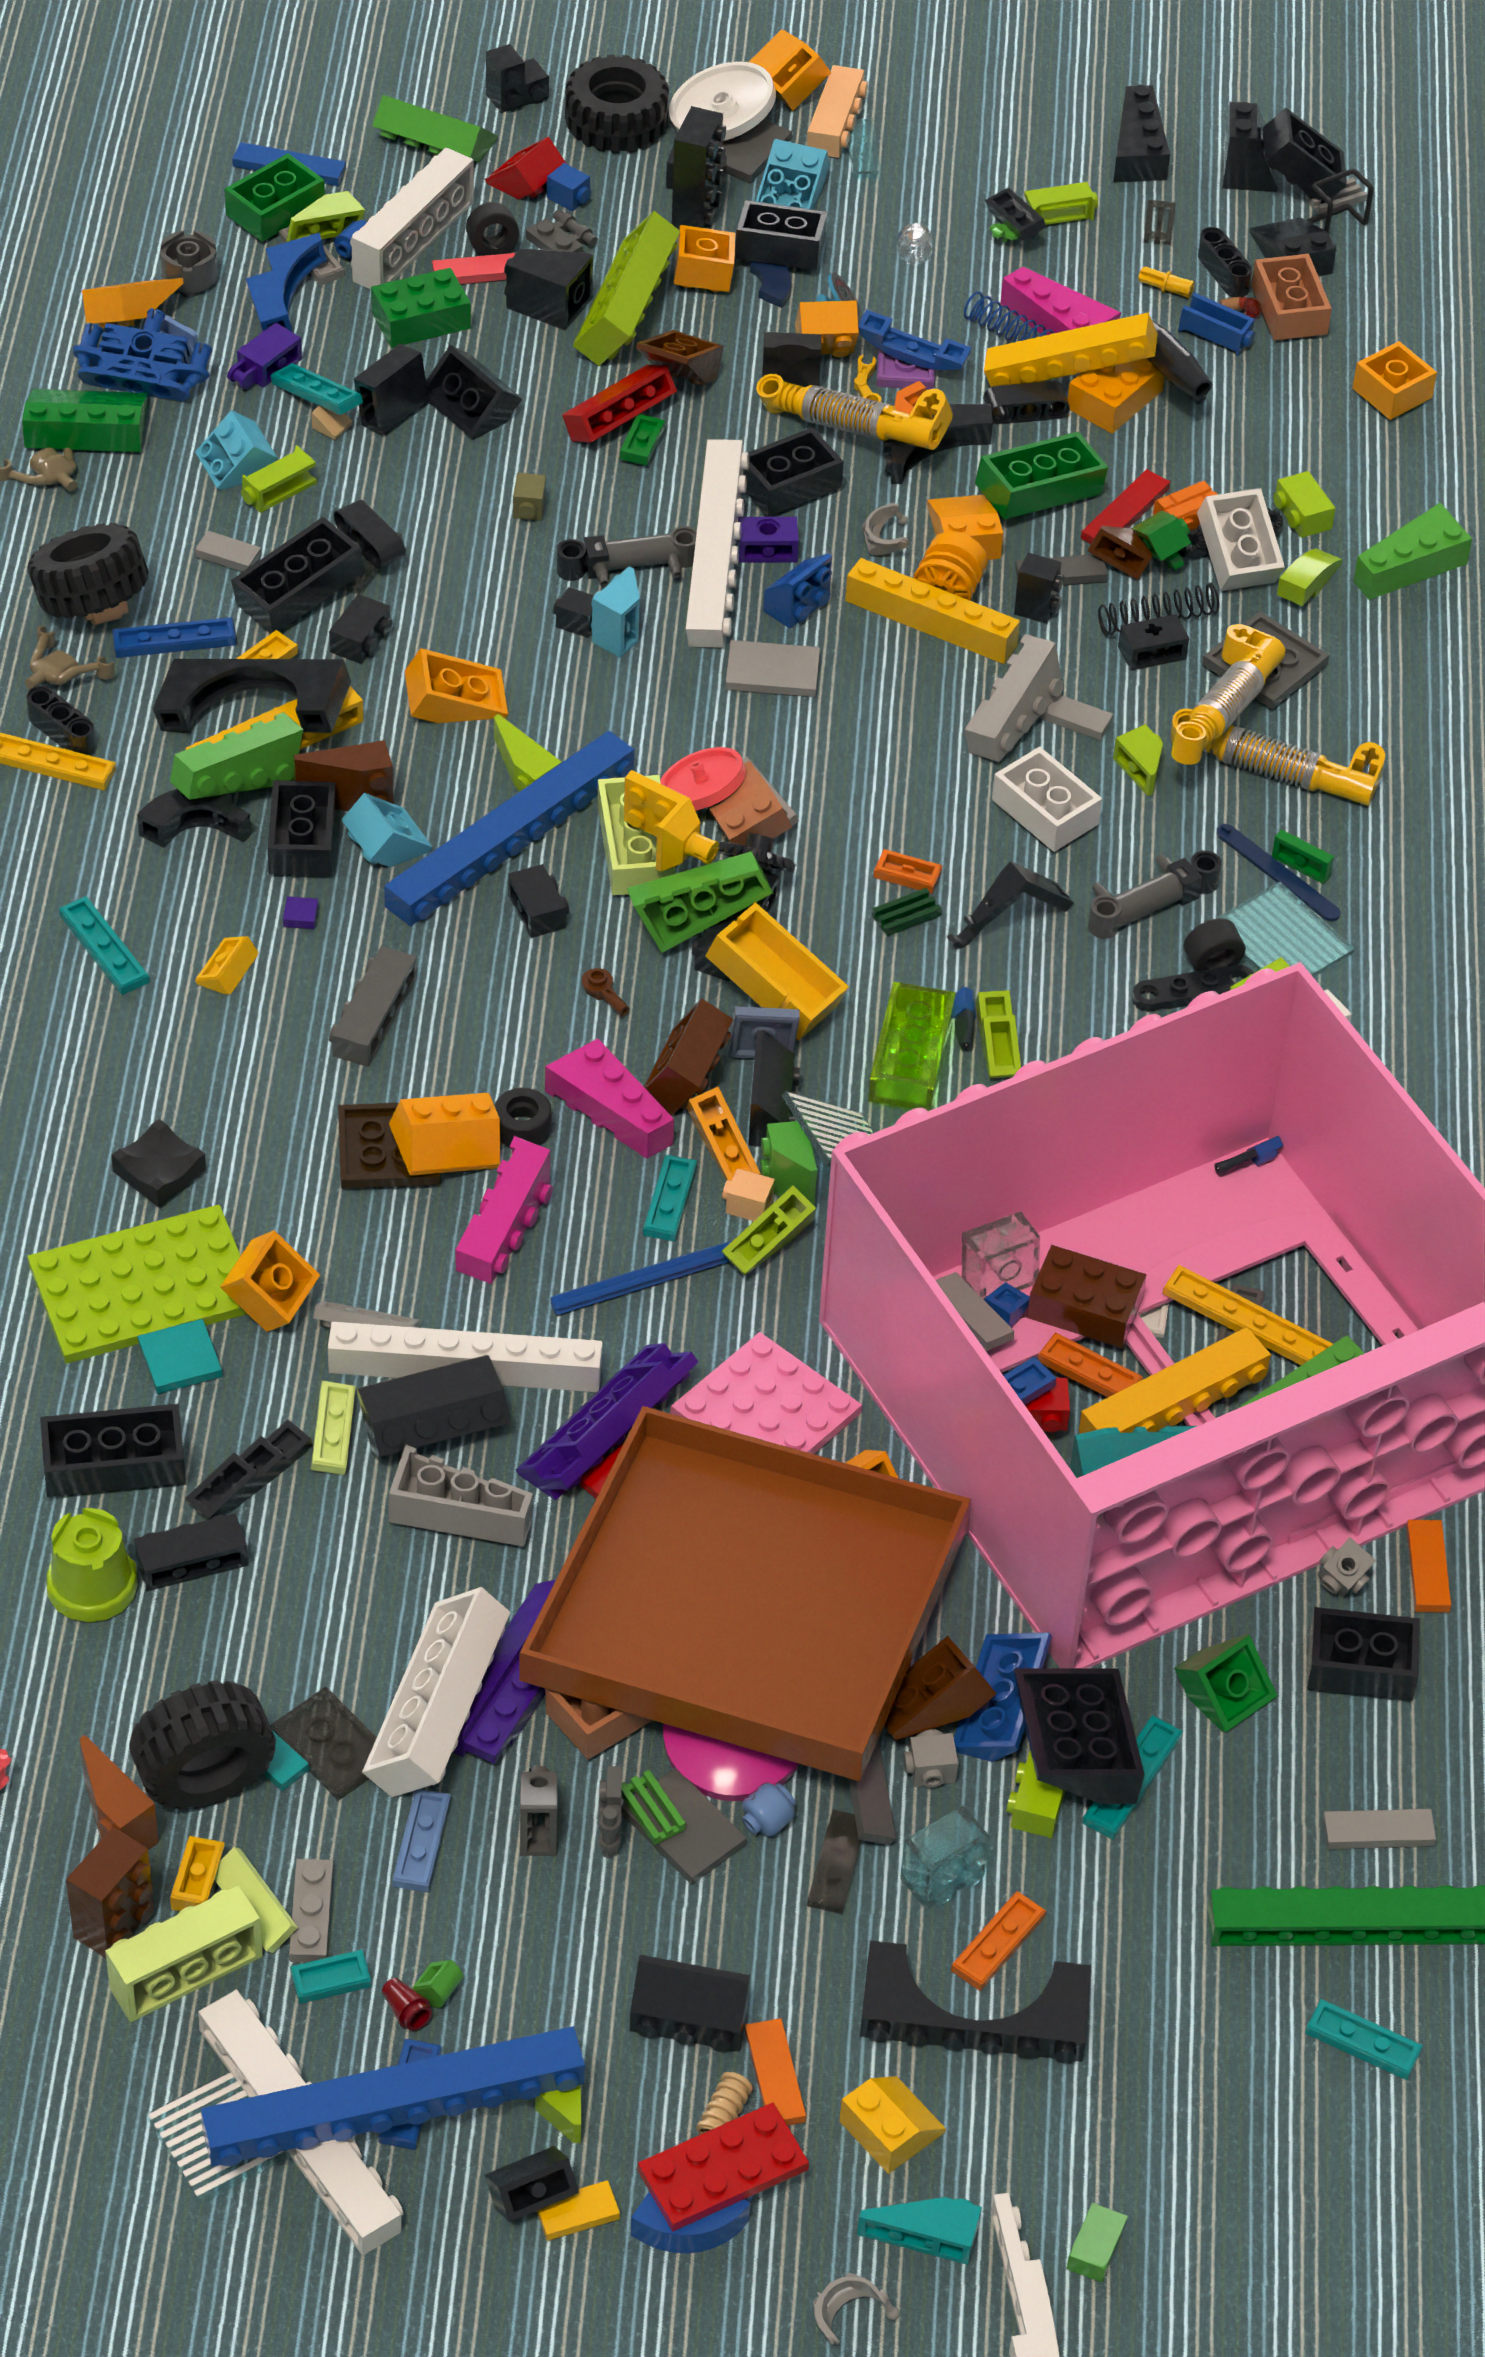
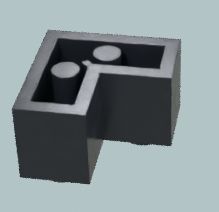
[486,44,549,113]

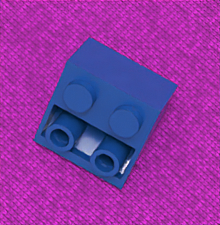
[763,553,832,629]

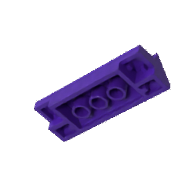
[515,1343,698,1500]
[453,1580,556,1764]

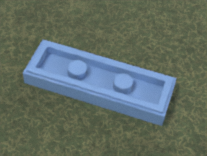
[392,1789,451,1893]

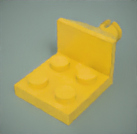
[624,770,719,872]

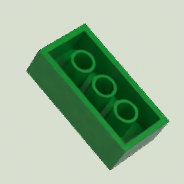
[975,432,1109,520]

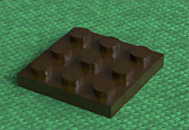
[338,1103,440,1189]

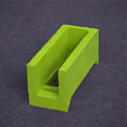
[1024,182,1098,225]
[241,445,317,513]

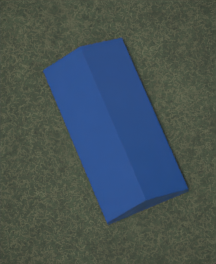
[954,1632,1052,1762]

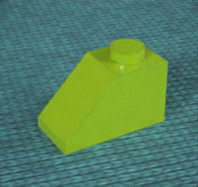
[1113,724,1163,796]
[535,2085,581,2143]

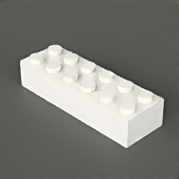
[350,148,474,289]
[362,1587,510,1797]

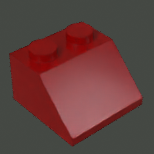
[484,136,567,200]

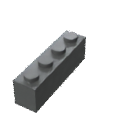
[329,946,417,1067]

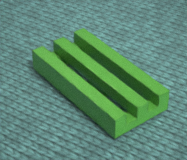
[621,1770,686,1845]

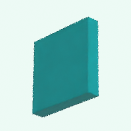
[138,1319,222,1394]

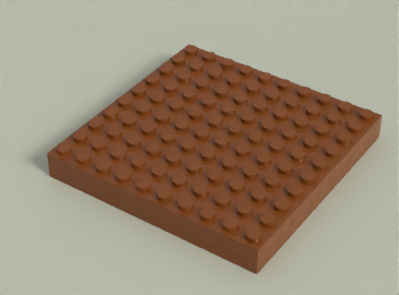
[519,1406,971,1781]

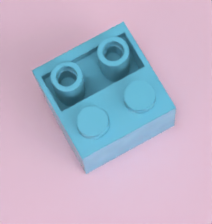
[195,410,277,490]
[591,566,640,658]

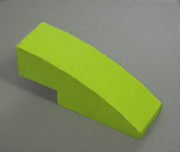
[1277,548,1343,606]
[975,990,1021,1078]

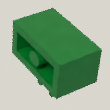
[1131,511,1191,570]

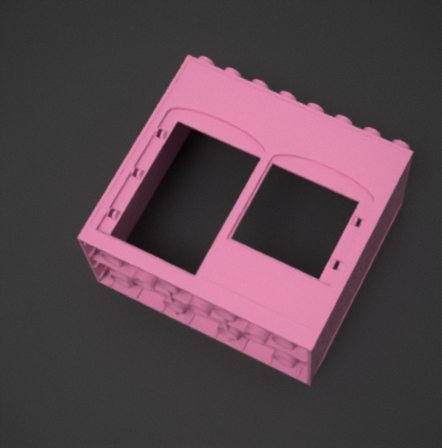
[819,962,1485,1668]

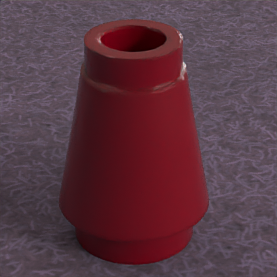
[382,1978,432,2031]

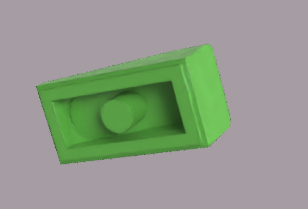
[1066,2203,1128,2282]

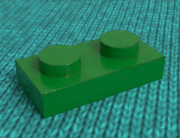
[620,414,665,466]
[1272,829,1334,884]

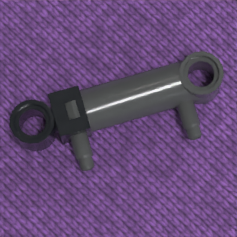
[557,526,697,586]
[1088,850,1222,939]

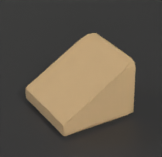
[311,406,352,440]

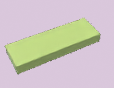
[310,1381,356,1475]
[215,1847,298,1953]

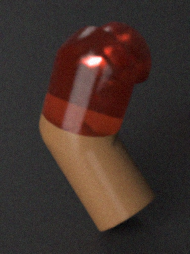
[1219,297,1261,318]

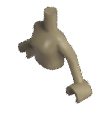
[0,448,77,492]
[25,626,115,689]

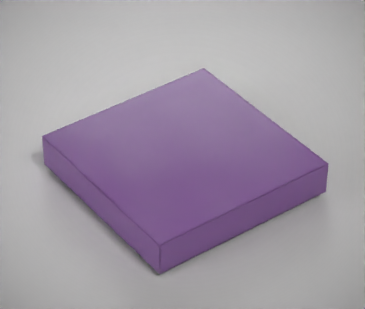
[877,349,935,390]

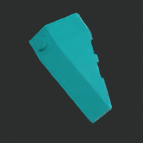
[1070,1426,1197,1478]

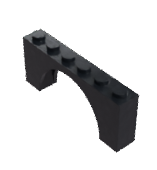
[153,659,351,733]
[860,1941,1091,2063]

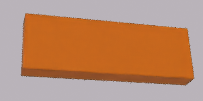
[1038,1332,1143,1397]
[1406,1520,1451,1613]
[951,1891,1046,1991]
[745,2018,806,2126]

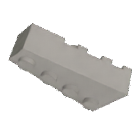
[964,634,1063,762]
[389,1445,533,1547]

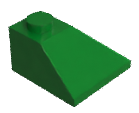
[1174,1634,1278,1732]

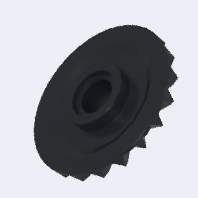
[718,833,796,873]

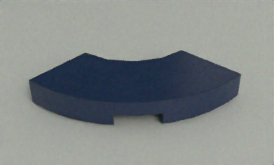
[750,261,791,308]

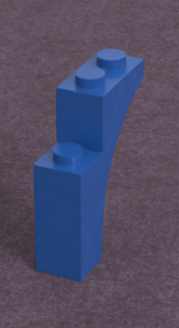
[246,233,327,332]

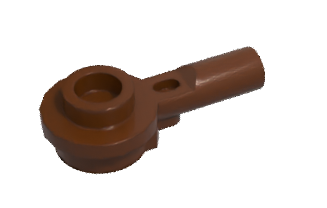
[582,968,630,1017]

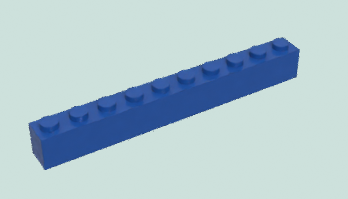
[384,730,635,927]
[201,2026,585,2167]

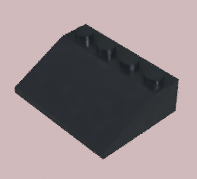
[1013,1668,1145,1804]

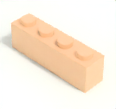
[807,65,868,158]

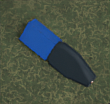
[952,986,976,1050]
[1214,1136,1283,1174]

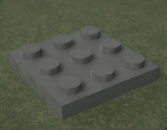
[1202,611,1329,709]

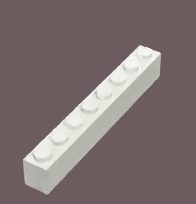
[686,440,749,648]
[328,1322,602,1392]
[198,1989,404,2256]

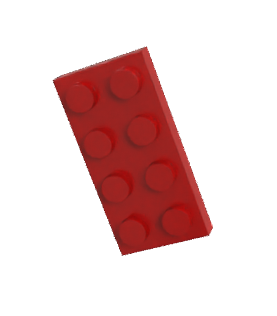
[637,2102,809,2232]

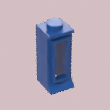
[1178,293,1255,356]

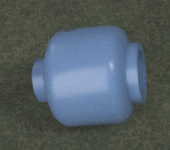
[741,1782,796,1837]

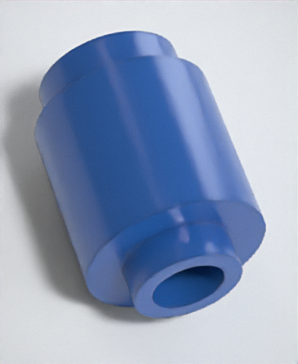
[334,220,367,260]

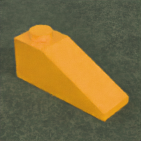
[686,1087,761,1181]

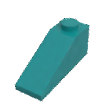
[857,2197,982,2265]

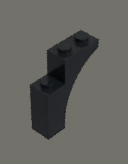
[883,404,993,484]

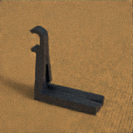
[947,861,1074,949]

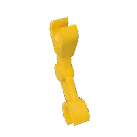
[854,355,882,402]

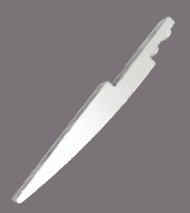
[991,2193,1059,2357]

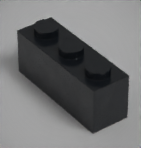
[134,1513,248,1592]

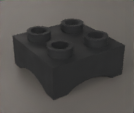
[762,332,821,387]
[111,1118,206,1207]

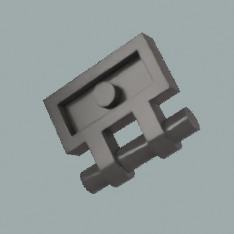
[526,209,598,253]
[598,1766,622,1858]

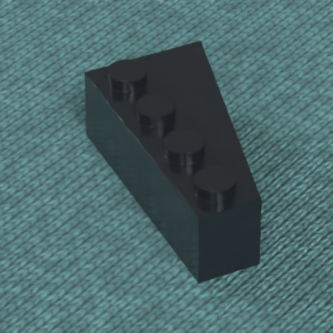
[1113,85,1170,183]

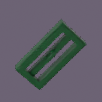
[872,888,942,936]

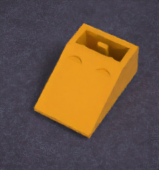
[749,29,831,111]

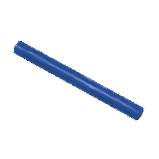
[551,1241,732,1315]

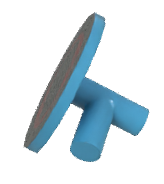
[816,272,862,323]

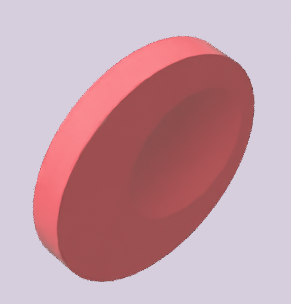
[660,747,746,811]

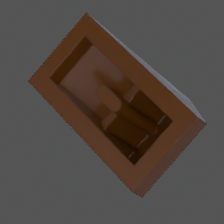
[1087,526,1153,580]

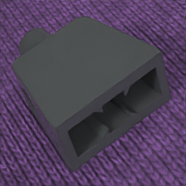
[520,1765,557,1856]

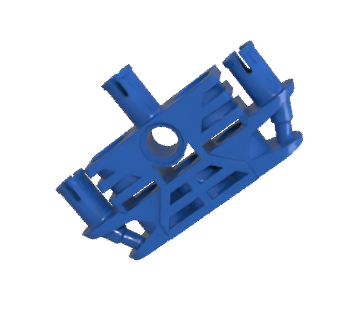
[73,308,213,401]

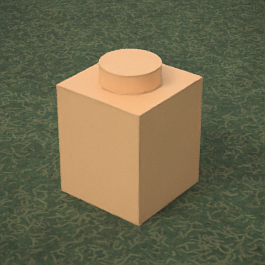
[722,1169,775,1221]

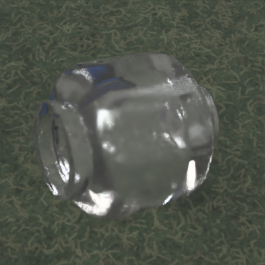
[897,223,933,265]

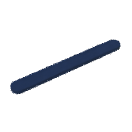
[1216,824,1341,922]

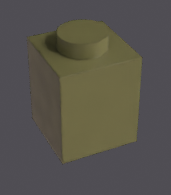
[513,473,546,521]

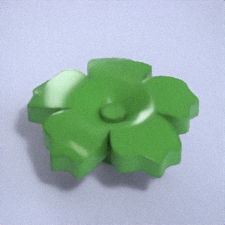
[989,223,1018,242]

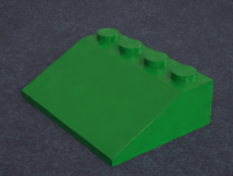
[22,389,149,452]

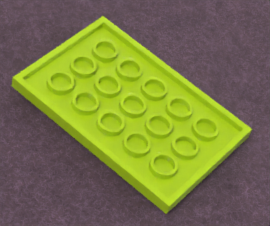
[27,1204,247,1364]

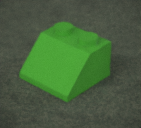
[760,1120,817,1206]

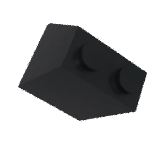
[1222,102,1278,192]
[504,249,593,331]

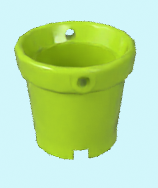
[46,1508,138,1623]

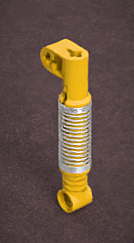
[756,374,953,450]
[1171,624,1285,765]
[1170,708,1385,806]

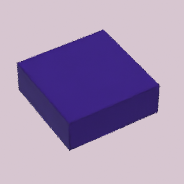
[283,896,319,929]

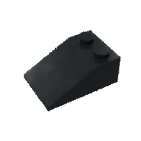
[1249,218,1337,277]

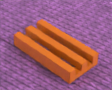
[873,849,943,894]

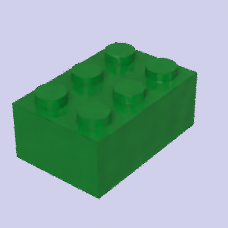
[224,153,325,242]
[371,268,471,348]

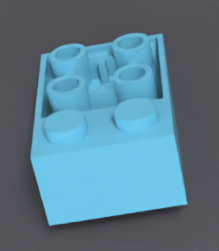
[755,139,830,210]

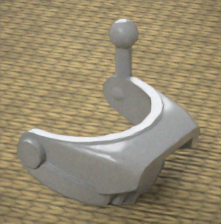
[862,503,909,556]
[813,2273,899,2346]

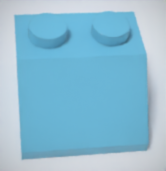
[342,793,433,867]

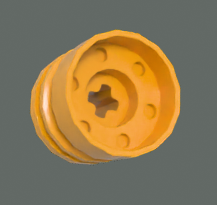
[913,531,988,601]

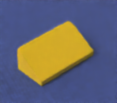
[195,936,258,995]
[170,1836,225,1911]

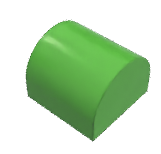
[412,1960,463,2008]

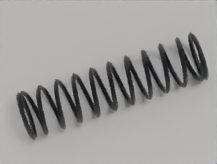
[1098,582,1220,636]

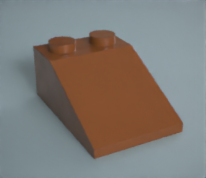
[79,1735,159,1850]

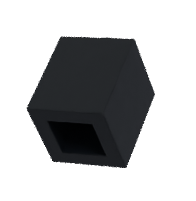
[553,587,594,638]

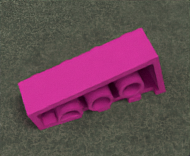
[1000,267,1121,336]
[545,1038,674,1159]
[455,1136,553,1284]

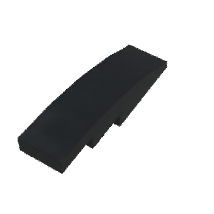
[185,1419,313,1520]

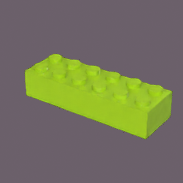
[572,211,680,366]

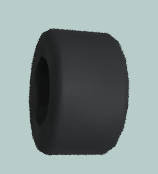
[466,202,519,256]
[1183,918,1246,971]
[494,1088,551,1148]

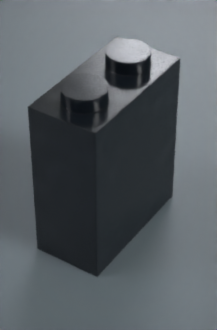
[354,344,430,435]

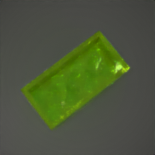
[868,981,956,1111]

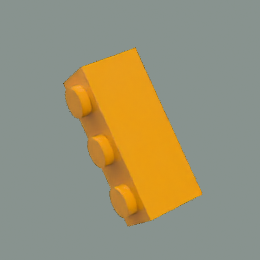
[389,1093,500,1175]

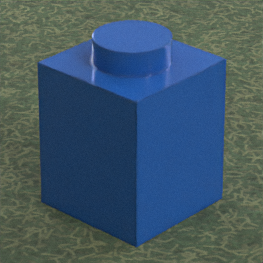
[547,163,591,212]

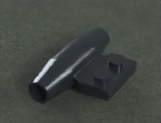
[1137,314,1212,405]

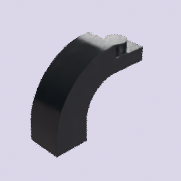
[137,789,251,848]

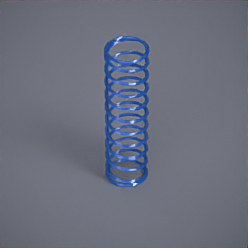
[964,291,1054,342]

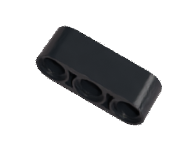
[1198,227,1252,297]
[983,381,1070,424]
[333,499,406,569]
[26,686,96,756]

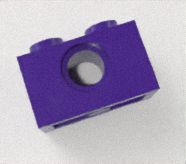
[737,517,799,563]

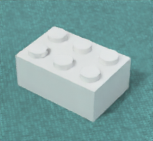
[1197,488,1285,591]
[992,746,1102,852]

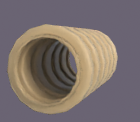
[696,2072,753,2135]

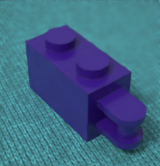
[227,323,302,389]

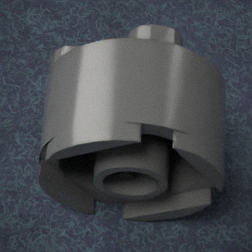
[160,231,218,298]

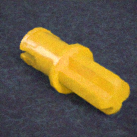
[1138,267,1195,299]

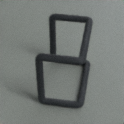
[1307,169,1374,235]

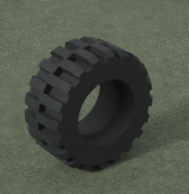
[565,55,669,153]
[27,523,149,618]
[129,1680,276,1810]

